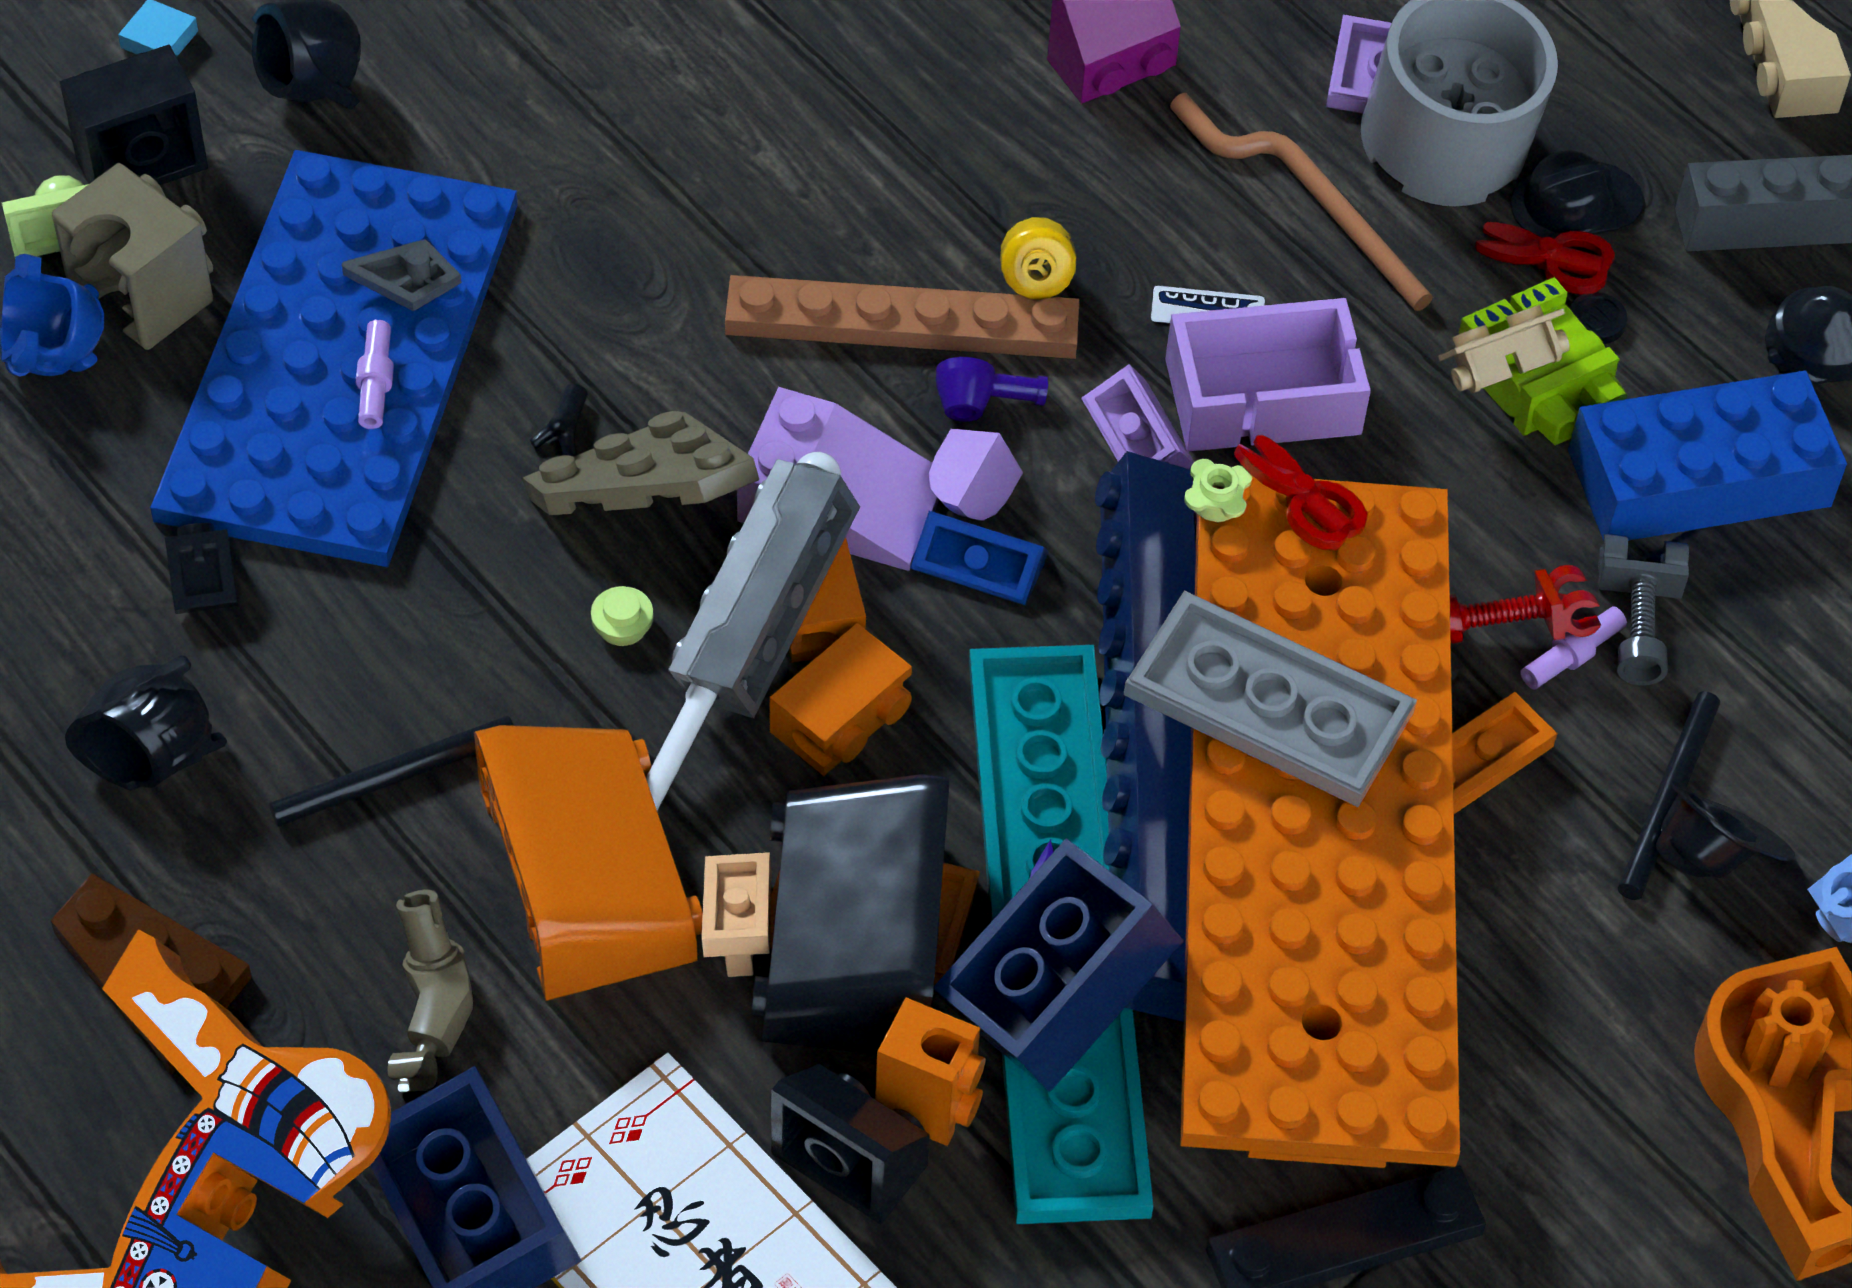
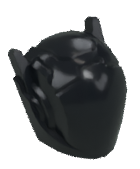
[252,0,361,110]
[65,655,227,791]

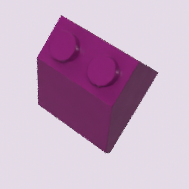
[1047,0,1181,104]

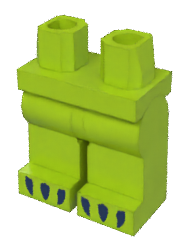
[1459,277,1627,446]

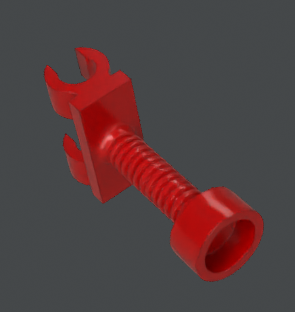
[1450,565,1601,644]

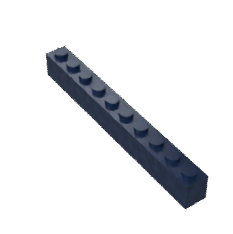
[1095,451,1196,1022]

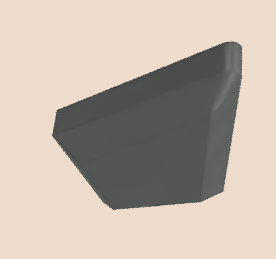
[342,239,462,311]

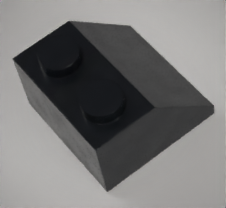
[771,1064,930,1225]

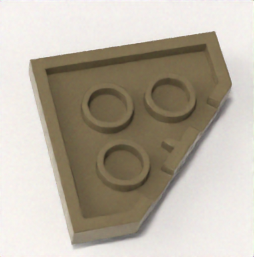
[522,411,760,515]

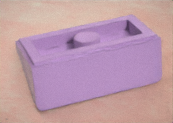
[1081,364,1194,469]

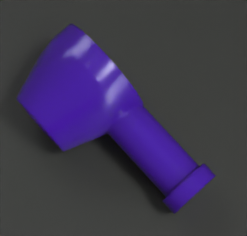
[936,357,1048,422]

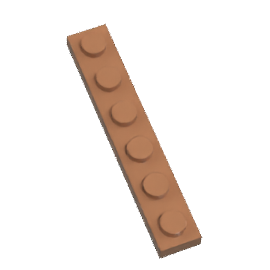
[725,275,1079,359]

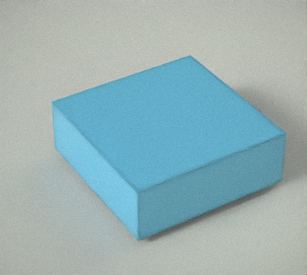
[118,0,198,57]

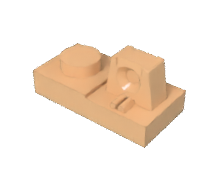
[702,852,772,977]

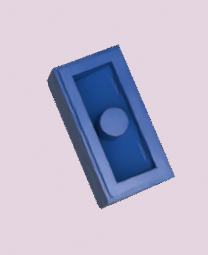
[910,511,1049,606]

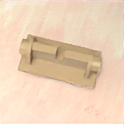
[1438,305,1570,393]

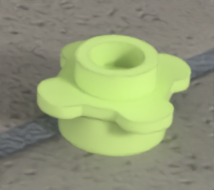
[1184,459,1252,522]

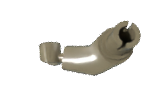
[388,890,473,1092]

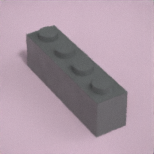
[1675,155,1852,252]

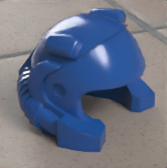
[0,254,104,376]

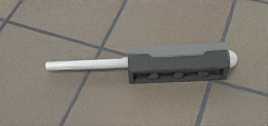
[646,452,860,811]

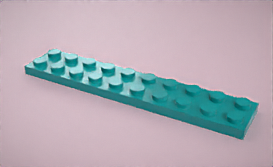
[969,645,1153,1224]

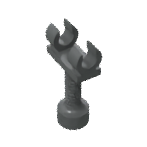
[1598,534,1689,685]

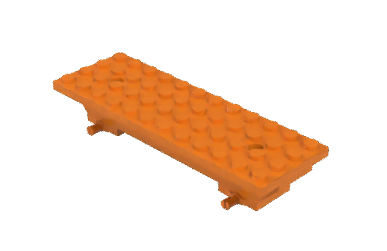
[1180,476,1460,1168]

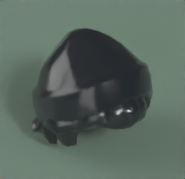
[1765,286,1852,384]

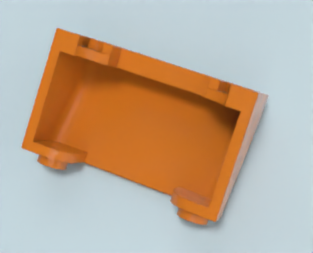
[474,725,703,1001]

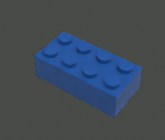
[1568,370,1847,541]

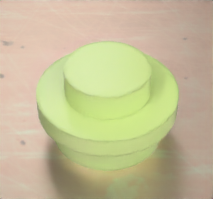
[591,586,653,646]

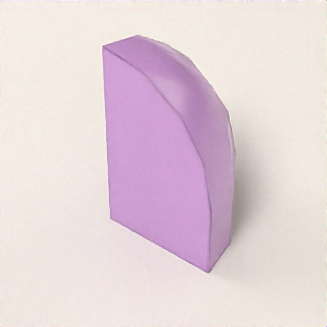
[929,429,1023,521]

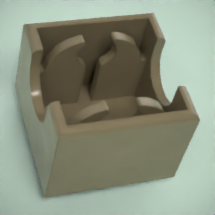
[52,163,213,350]

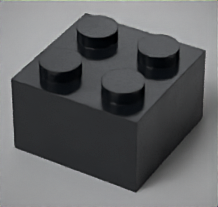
[59,44,208,185]

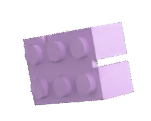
[1165,298,1371,452]

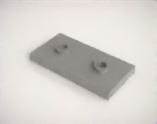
[1124,590,1417,807]

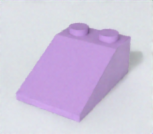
[737,387,939,571]

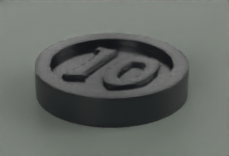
[1570,292,1627,344]

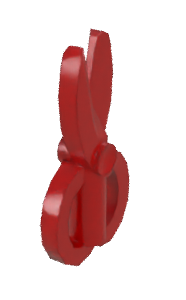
[1475,222,1615,295]
[1234,435,1368,550]

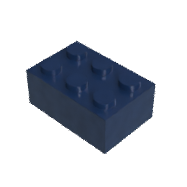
[933,838,1184,1092]
[370,1066,582,1288]

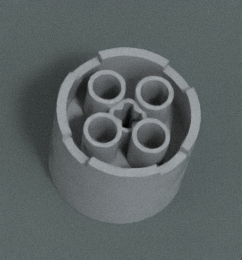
[1361,0,1558,206]

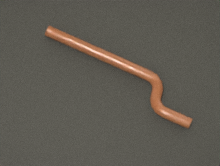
[1170,93,1433,311]

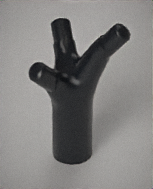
[530,384,588,457]

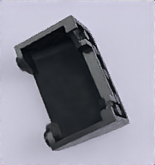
[751,774,949,1054]

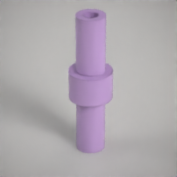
[356,320,394,429]
[1521,607,1627,690]

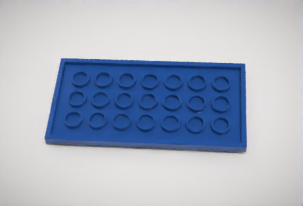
[150,150,518,567]

